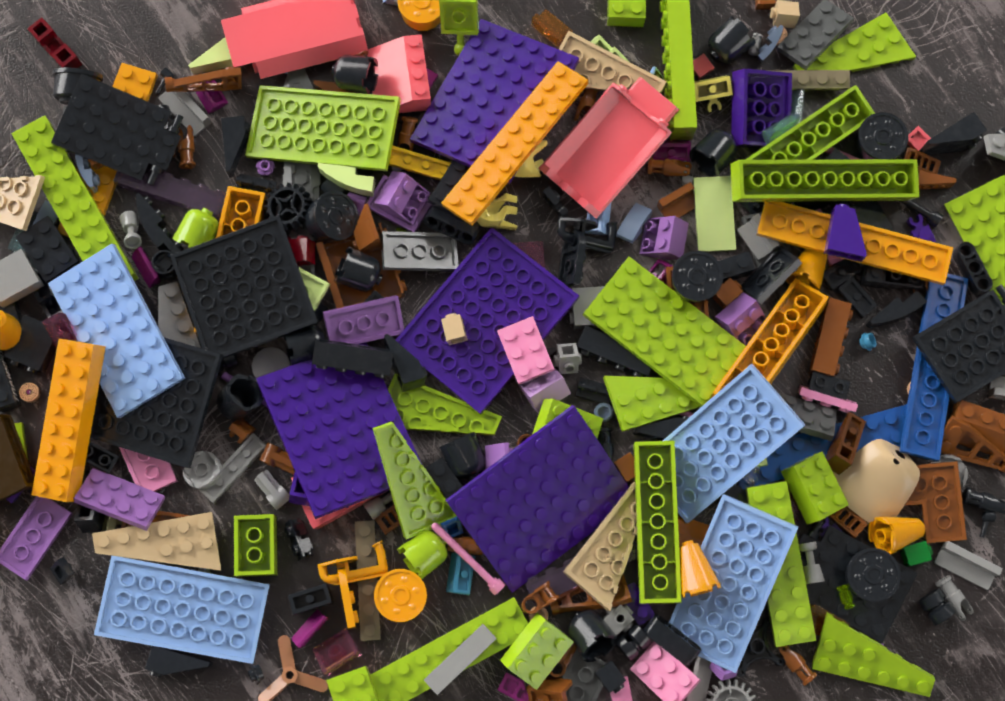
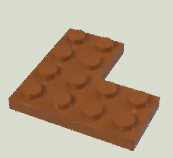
[904,461,967,543]

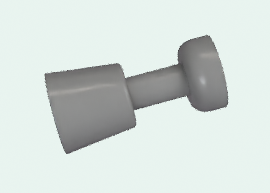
[119,211,142,249]
[363,492,393,520]
[799,542,825,584]

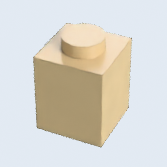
[770,0,800,29]
[441,313,468,345]

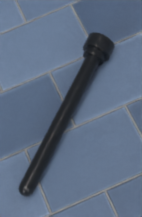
[899,200,944,228]

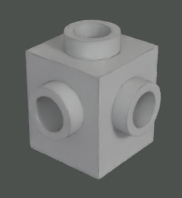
[553,343,582,374]
[603,604,634,635]

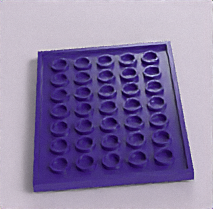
[410,19,579,184]
[395,227,580,415]
[256,342,422,519]
[445,405,629,593]

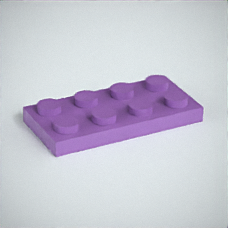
[323,295,404,344]
[74,468,165,531]
[0,496,73,580]

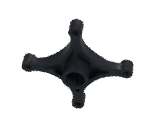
[737,617,784,677]

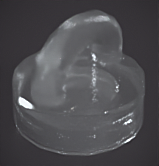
[743,466,760,486]

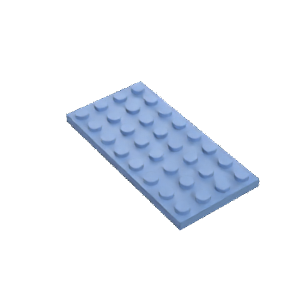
[48,244,185,418]
[663,363,805,523]
[669,494,798,673]
[94,555,270,664]

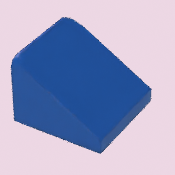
[440,516,464,538]

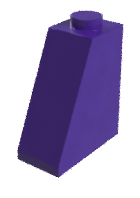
[824,204,867,262]

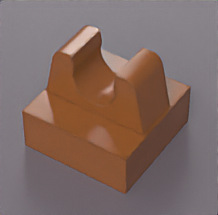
[229,419,256,444]

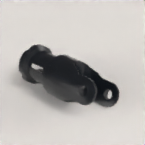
[598,428,614,461]
[962,487,1005,514]

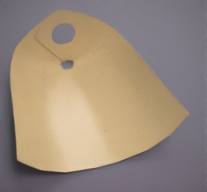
[832,439,920,523]

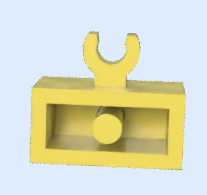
[694,75,733,112]

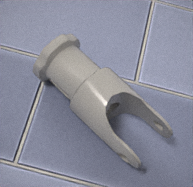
[935,575,974,621]

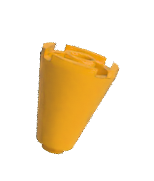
[786,249,828,291]
[0,310,21,351]
[868,516,925,554]
[679,540,721,598]

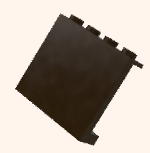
[0,414,34,502]

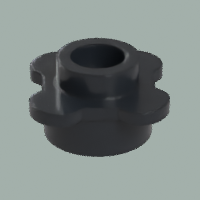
[248,664,264,685]

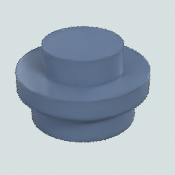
[594,403,613,422]

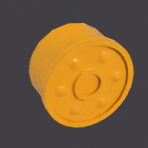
[397,0,441,31]
[374,569,427,622]

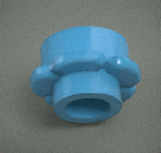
[859,333,876,351]

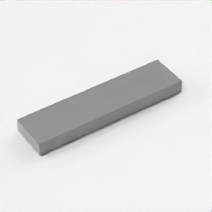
[199,433,266,504]
[424,624,497,695]

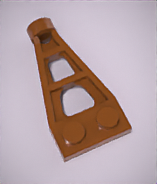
[164,66,242,92]
[941,415,1005,473]
[550,574,632,615]

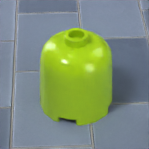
[172,207,219,248]
[397,530,447,579]

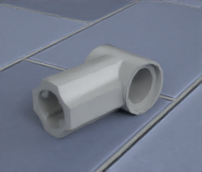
[254,470,289,510]

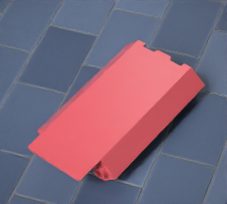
[221,0,368,79]
[539,77,679,219]

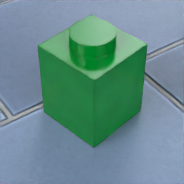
[899,541,933,567]

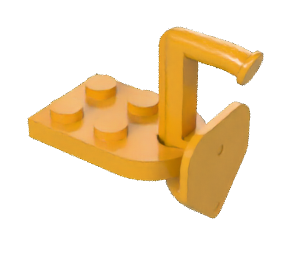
[318,540,388,629]

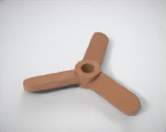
[258,635,328,701]

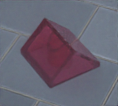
[312,628,362,676]

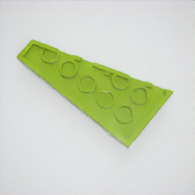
[793,13,916,72]
[388,374,502,436]
[603,376,701,432]
[373,422,456,540]
[811,612,935,697]

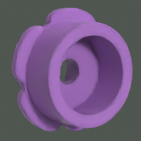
[256,159,275,176]

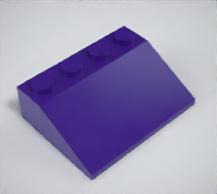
[731,69,792,148]

